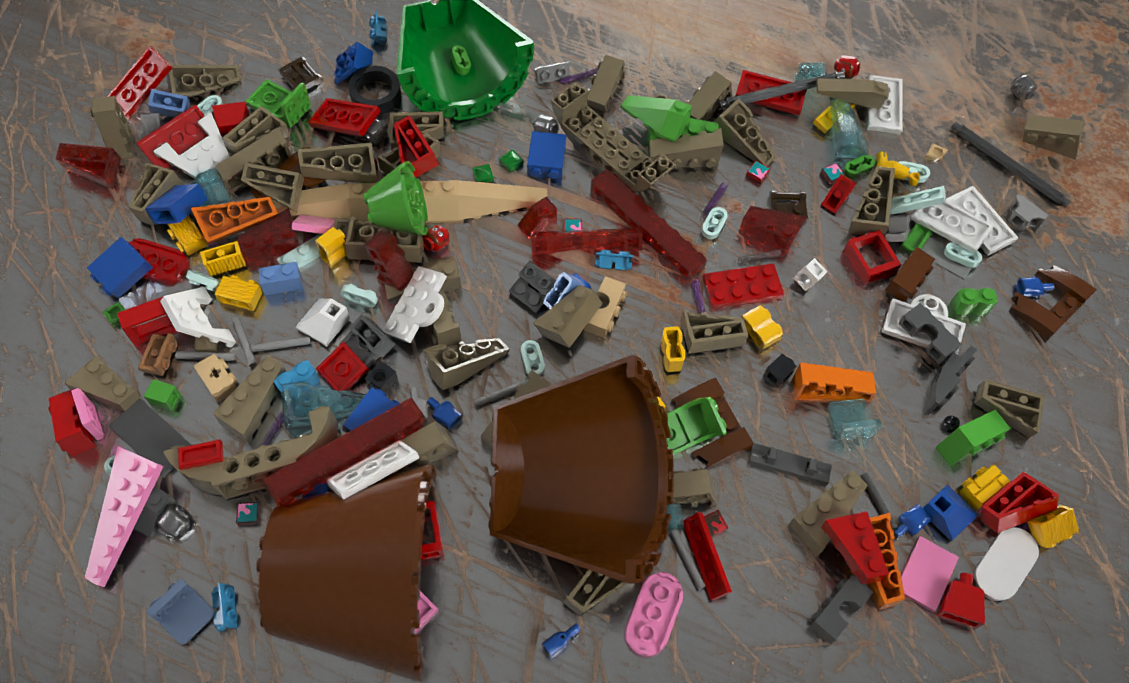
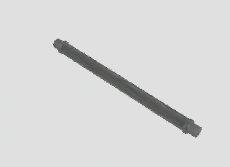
[718,72,845,109]
[951,122,1071,207]

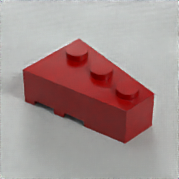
[394,115,439,178]
[48,389,96,457]
[981,471,1059,533]
[821,511,889,585]

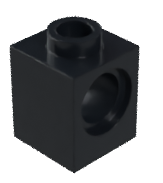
[763,353,797,388]
[365,361,398,394]

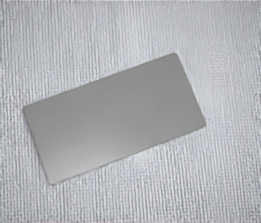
[922,237,971,279]

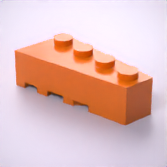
[191,197,278,245]
[792,362,876,402]
[867,513,905,611]

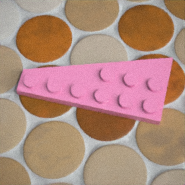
[85,446,164,587]

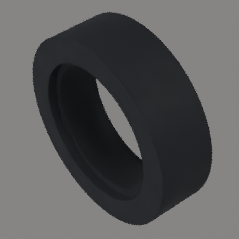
[349,66,401,115]

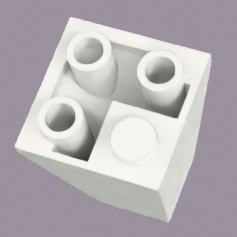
[296,298,350,347]

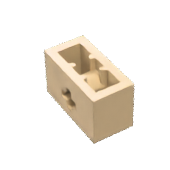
[193,353,238,403]

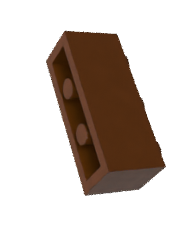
[885,247,935,302]

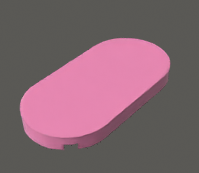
[625,572,684,657]

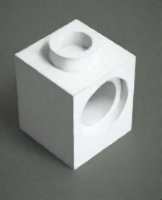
[793,258,827,291]

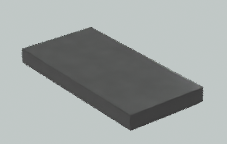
[109,398,191,478]

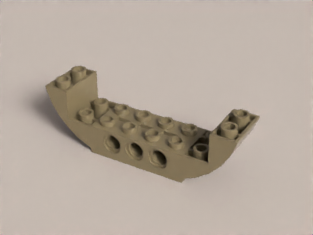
[551,82,676,192]
[163,406,339,499]

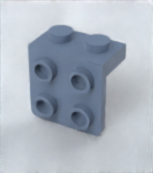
[146,578,215,645]

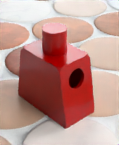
[212,101,250,137]
[936,573,985,629]

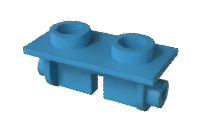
[369,11,387,46]
[595,250,633,271]
[211,583,237,632]

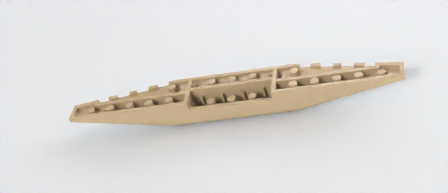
[271,180,548,225]

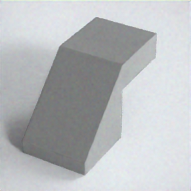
[140,113,162,139]
[885,215,910,242]

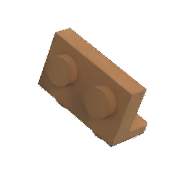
[138,333,177,376]

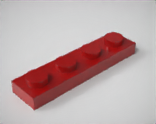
[682,512,732,600]

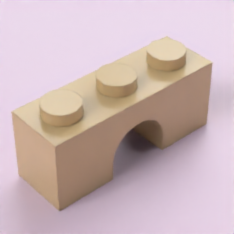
[584,276,627,338]

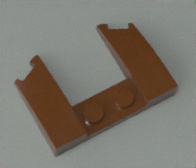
[1010,266,1097,340]
[671,377,754,469]

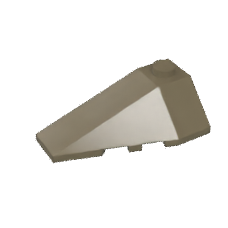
[166,65,241,97]

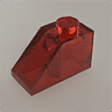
[518,196,557,238]

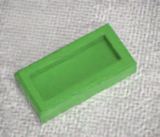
[899,223,933,254]

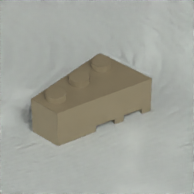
[390,112,444,151]
[1023,115,1084,160]
[128,162,183,225]
[533,285,602,348]
[394,421,459,473]

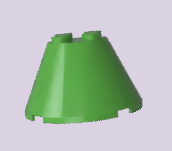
[363,161,428,236]

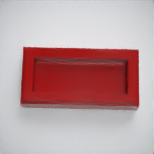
[178,439,224,470]

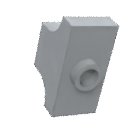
[1007,194,1049,232]

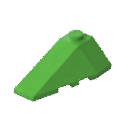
[620,95,692,143]

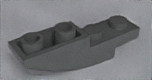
[929,345,977,412]

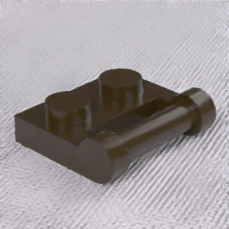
[278,57,323,90]
[769,191,808,222]

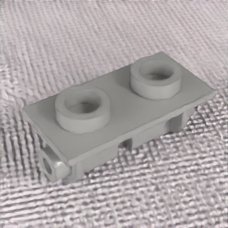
[535,61,570,84]

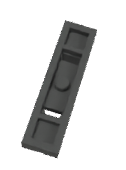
[748,443,832,486]

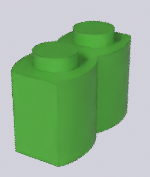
[950,288,998,315]

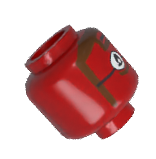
[834,55,860,79]
[422,225,449,252]

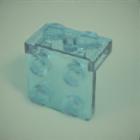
[828,399,882,440]

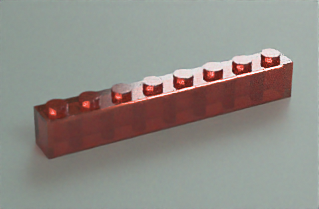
[591,169,707,282]
[263,397,425,507]

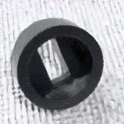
[942,415,960,433]

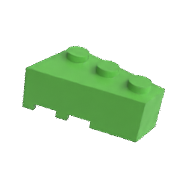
[936,410,1011,467]

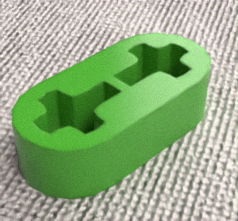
[450,46,471,75]
[843,155,875,179]

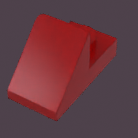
[821,174,857,214]

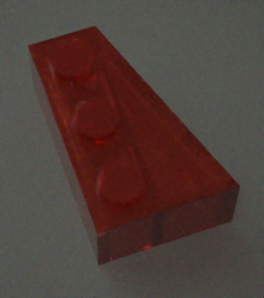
[55,143,121,190]
[739,206,807,254]
[237,208,300,263]
[364,230,414,291]

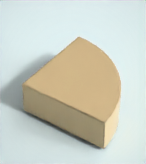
[925,143,948,160]

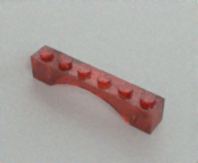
[531,228,642,255]

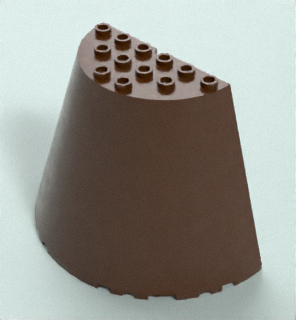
[488,355,674,584]
[256,465,436,681]

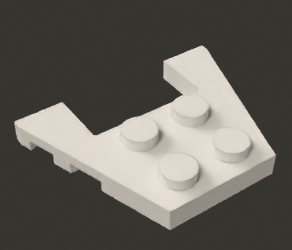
[153,113,230,184]
[160,287,236,347]

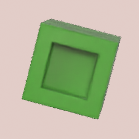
[144,379,181,411]

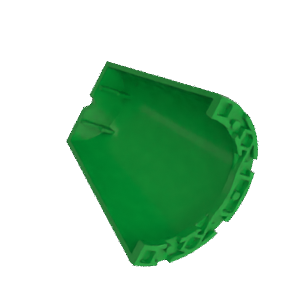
[396,0,534,120]

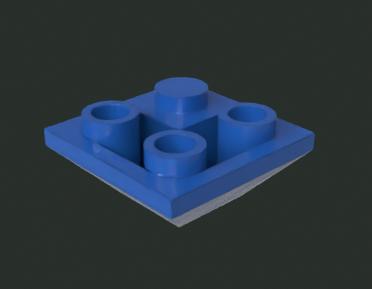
[334,42,373,85]
[923,485,979,541]

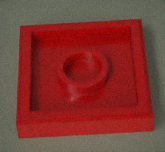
[315,341,370,397]

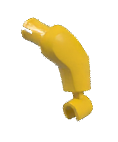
[875,151,920,186]

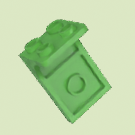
[246,79,311,129]
[667,397,727,455]

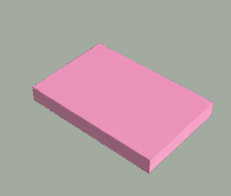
[901,536,959,613]

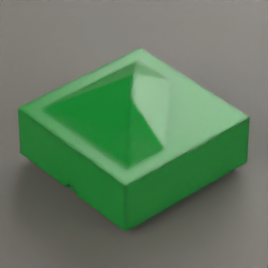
[499,149,524,173]
[472,164,494,183]

